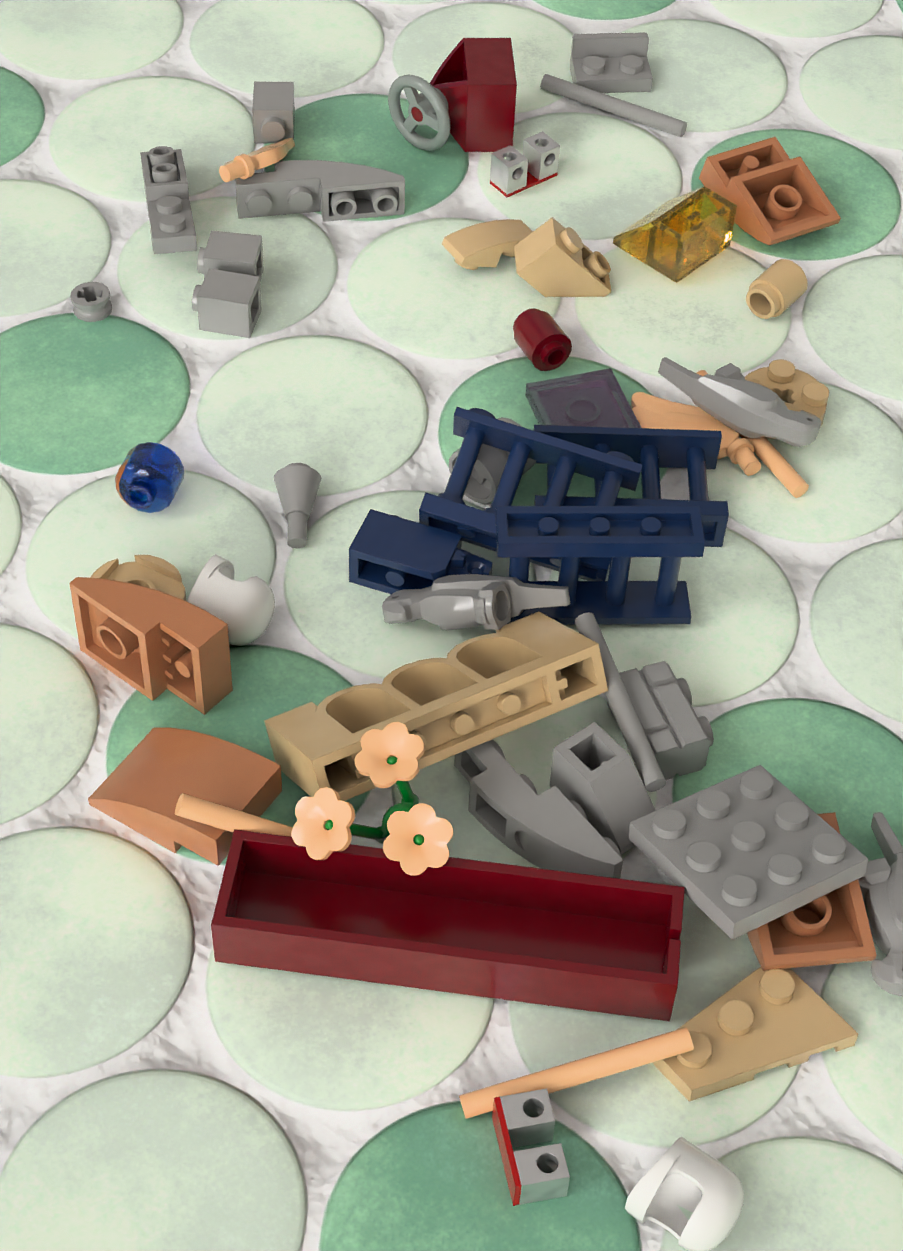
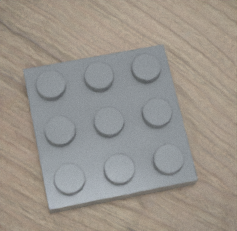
[628,765,868,940]

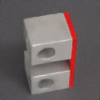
[490,131,560,198]
[492,1089,570,1206]

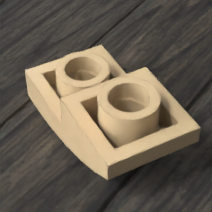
[442,219,533,270]

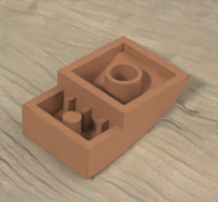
[699,137,841,246]
[69,577,233,715]
[88,727,282,866]
[747,812,877,971]

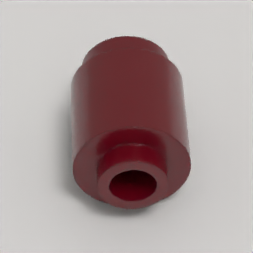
[513,308,572,371]

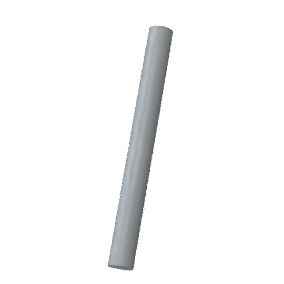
[540,74,687,137]
[575,612,666,792]

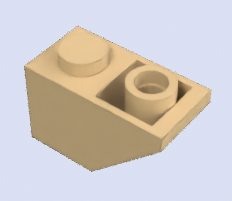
[514,217,611,297]

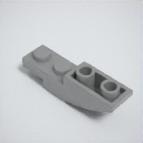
[140,146,197,254]
[235,160,405,222]
[454,739,623,879]

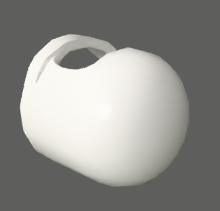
[187,554,275,645]
[625,1137,744,1251]

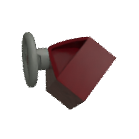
[388,38,517,152]

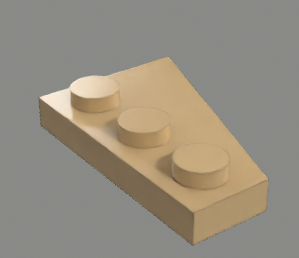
[653,967,859,1102]

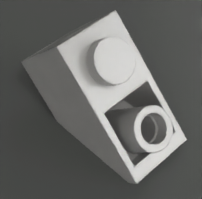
[549,722,656,855]

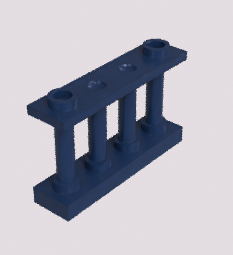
[419,407,642,581]
[534,425,729,547]
[495,506,705,625]

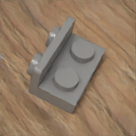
[570,32,653,93]

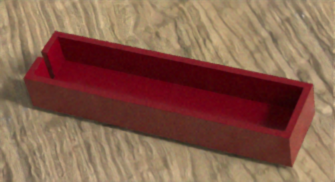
[211,829,685,1021]

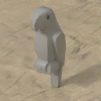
[658,357,822,447]
[382,574,570,630]
[858,812,903,996]

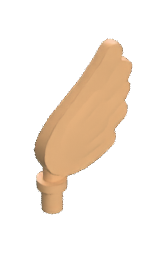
[219,138,295,182]
[630,392,761,476]

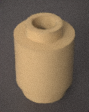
[746,259,808,319]

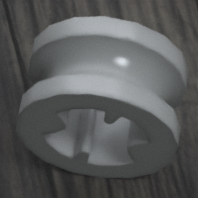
[70,282,112,322]

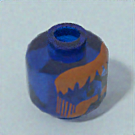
[115,442,184,513]

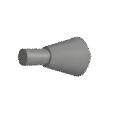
[274,463,321,548]

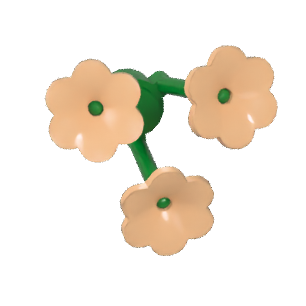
[292,722,453,876]

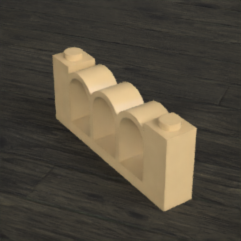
[264,612,608,801]

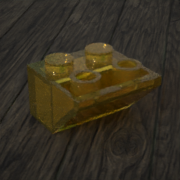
[613,186,737,283]

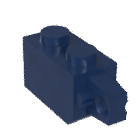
[349,509,493,594]

